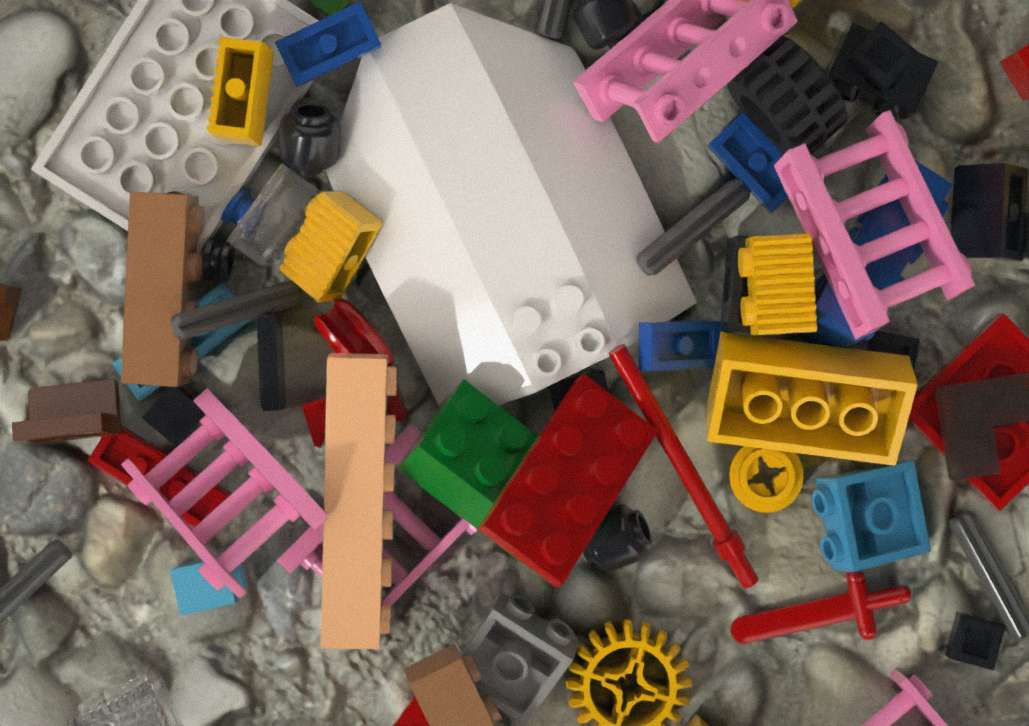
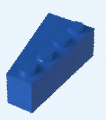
[794,159,953,348]

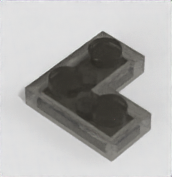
[934,372,1029,480]

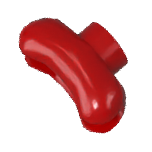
[315,298,394,367]

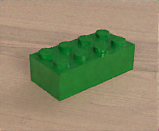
[397,379,548,582]

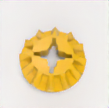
[728,446,804,513]

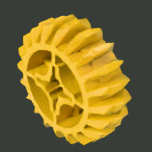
[565,619,692,726]

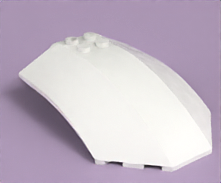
[325,3,697,405]

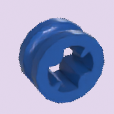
[221,186,265,234]

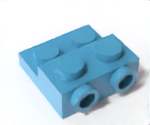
[811,460,931,572]

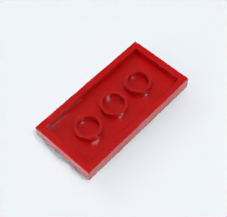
[477,373,658,587]

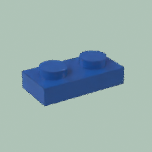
[275,1,382,87]
[707,112,788,213]
[638,320,721,371]

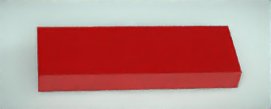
[87,425,232,527]

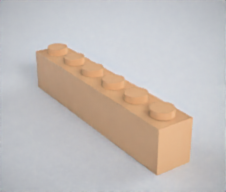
[321,353,397,649]

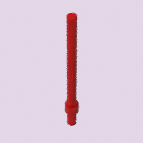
[608,344,759,588]

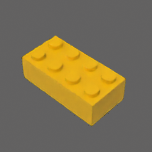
[705,332,918,466]

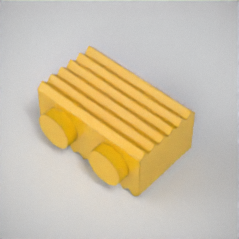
[206,37,274,146]
[279,192,383,303]
[738,233,817,335]

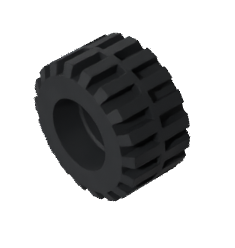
[727,35,848,155]

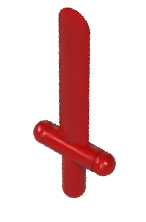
[730,570,912,644]

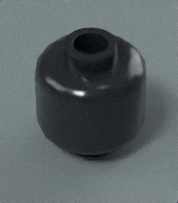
[572,0,642,50]
[279,103,341,177]
[583,504,652,572]

